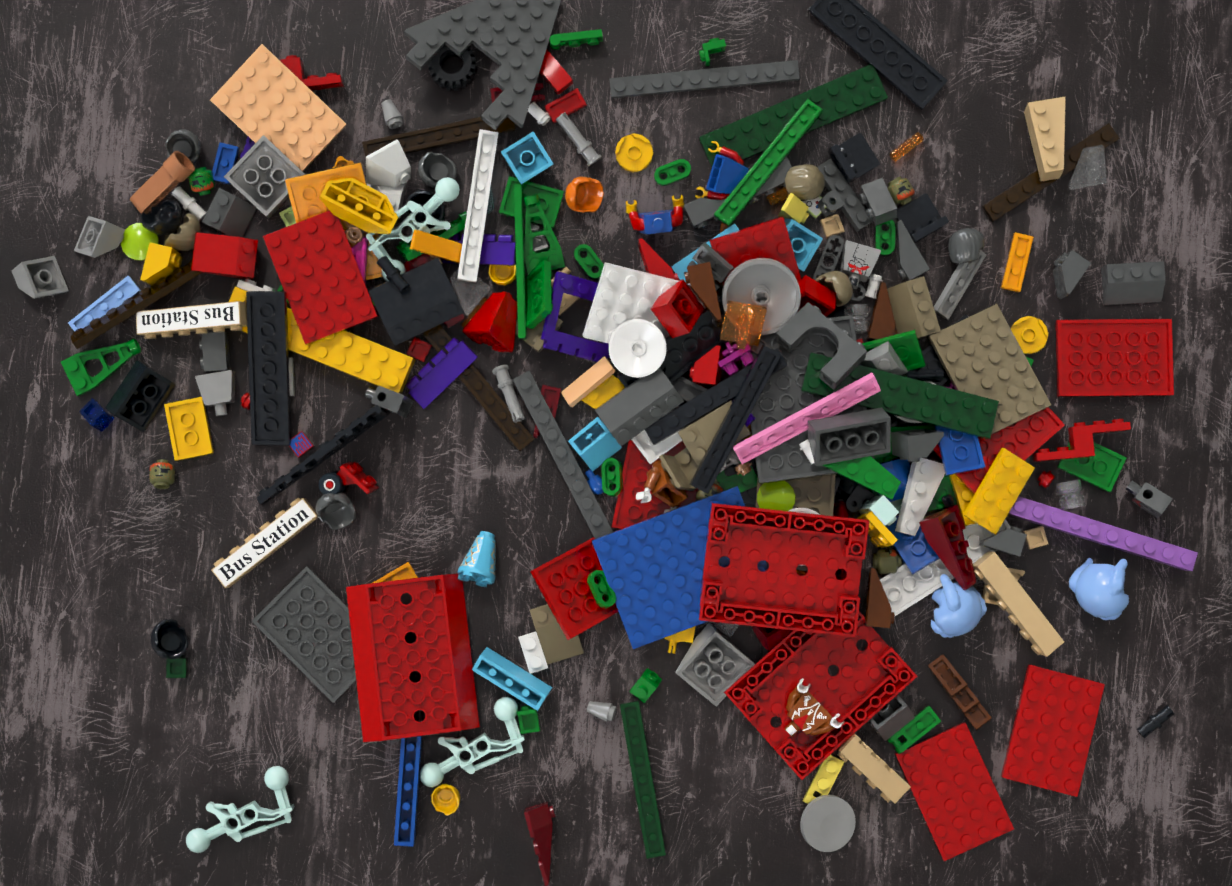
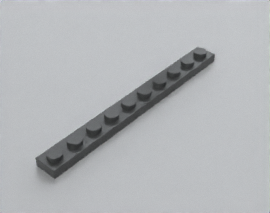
[609,60,800,99]
[513,370,613,539]

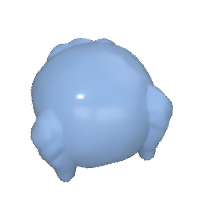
[1069,558,1129,620]
[931,574,987,638]

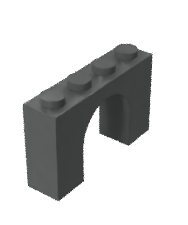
[776,303,867,390]

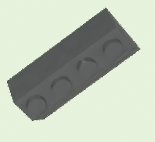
[595,367,684,446]
[808,407,891,466]

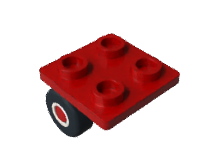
[319,461,379,494]

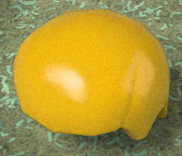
[488,264,516,286]
[431,784,461,815]

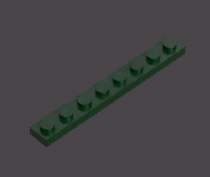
[620,701,666,859]

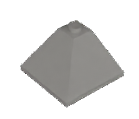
[224,135,306,219]
[675,623,755,707]

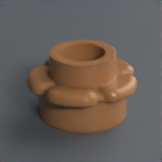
[345,225,364,243]
[734,461,752,476]

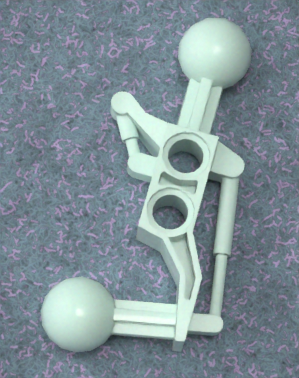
[366,177,460,281]
[419,697,524,787]
[186,766,295,853]

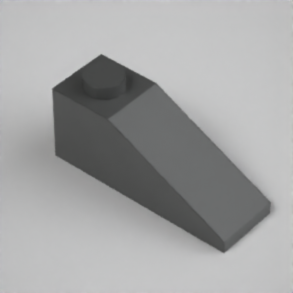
[895,220,930,281]

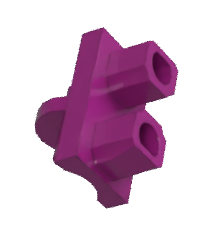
[718,342,755,376]

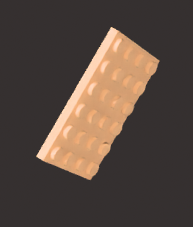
[210,44,347,172]

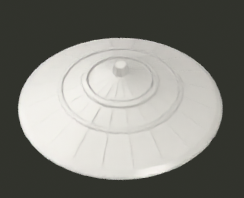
[609,319,666,378]

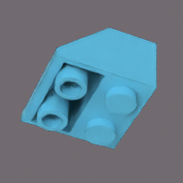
[568,417,622,471]

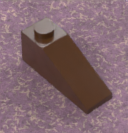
[684,262,722,322]
[866,282,897,341]
[865,567,895,628]

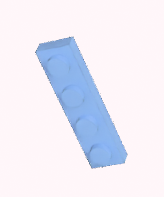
[68,276,141,331]

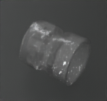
[844,304,870,334]
[1055,479,1086,510]

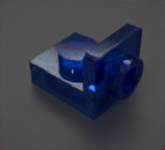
[79,398,114,432]

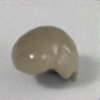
[785,164,825,200]
[164,213,201,251]
[815,271,853,306]

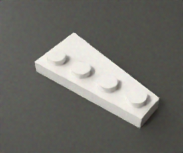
[895,458,945,536]

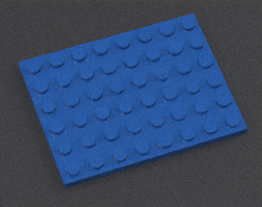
[592,486,768,649]

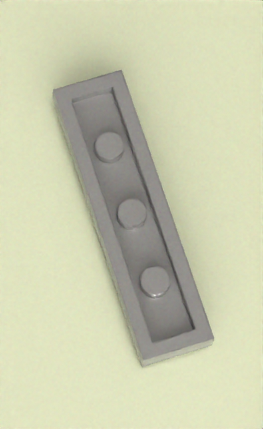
[934,250,986,320]

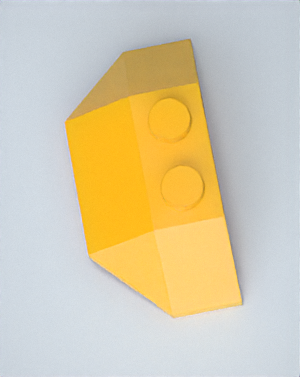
[319,178,398,234]

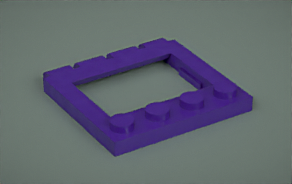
[541,272,610,362]

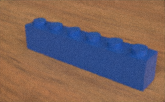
[394,736,422,847]

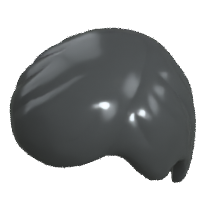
[165,129,201,164]
[418,152,457,189]
[948,228,985,264]
[315,492,356,530]

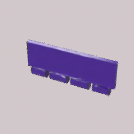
[440,233,516,266]
[406,338,478,409]

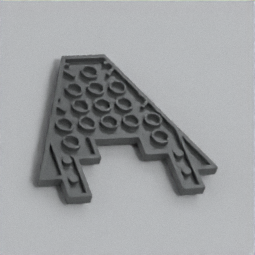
[404,0,561,130]

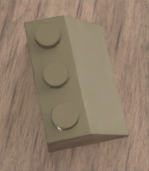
[887,276,941,339]

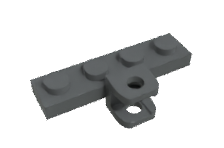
[817,158,873,232]

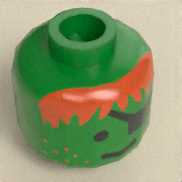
[188,167,215,196]

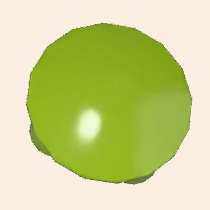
[121,223,159,260]
[757,481,795,511]

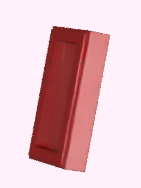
[544,88,587,124]

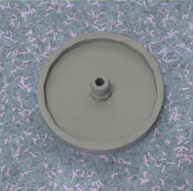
[800,795,856,852]

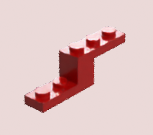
[280,55,344,91]
[1032,419,1131,462]

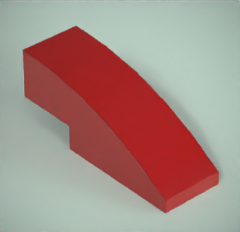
[539,49,573,95]

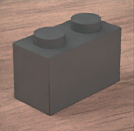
[859,178,897,226]
[199,332,230,373]

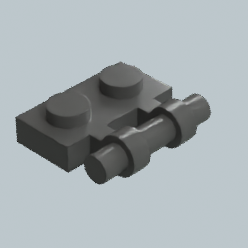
[688,243,734,291]

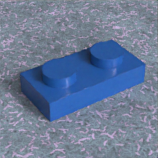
[212,142,240,185]

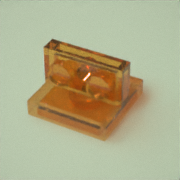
[720,300,767,350]

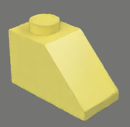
[778,193,809,224]

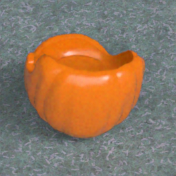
[565,177,604,213]

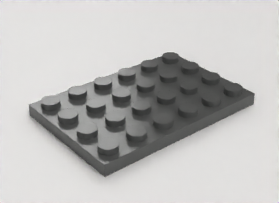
[252,566,356,703]

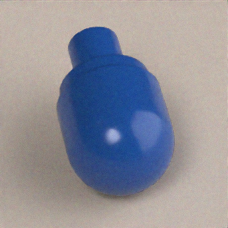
[585,469,603,495]

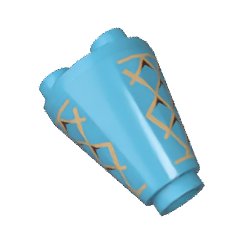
[457,531,496,587]

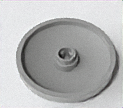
[722,258,801,335]

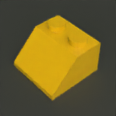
[140,242,182,286]

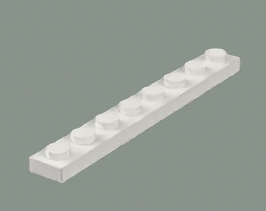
[457,129,498,283]

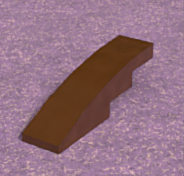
[928,654,992,731]

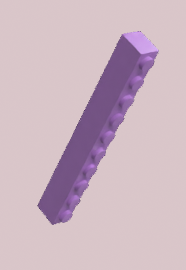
[1008,496,1198,571]

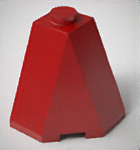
[462,291,517,352]

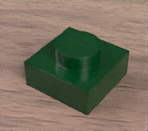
[166,658,188,678]

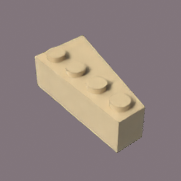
[1024,97,1065,181]
[837,733,911,804]

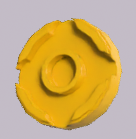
[615,134,653,172]
[1011,316,1048,355]

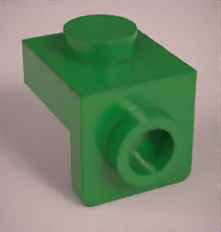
[699,38,726,66]
[629,668,662,703]
[517,705,540,734]

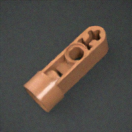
[130,151,195,214]

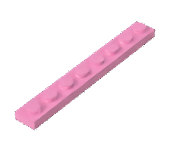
[733,373,881,464]

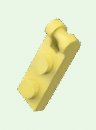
[803,755,844,804]

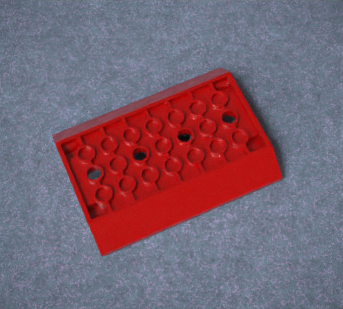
[699,503,869,637]
[346,574,480,742]
[724,611,918,780]

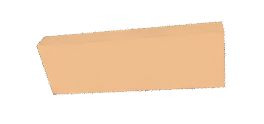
[561,356,616,407]

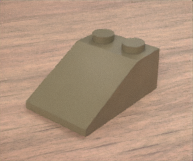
[678,400,751,466]
[530,604,584,665]

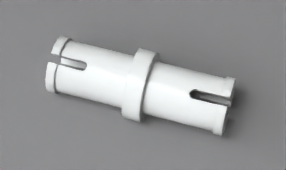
[171,186,207,222]

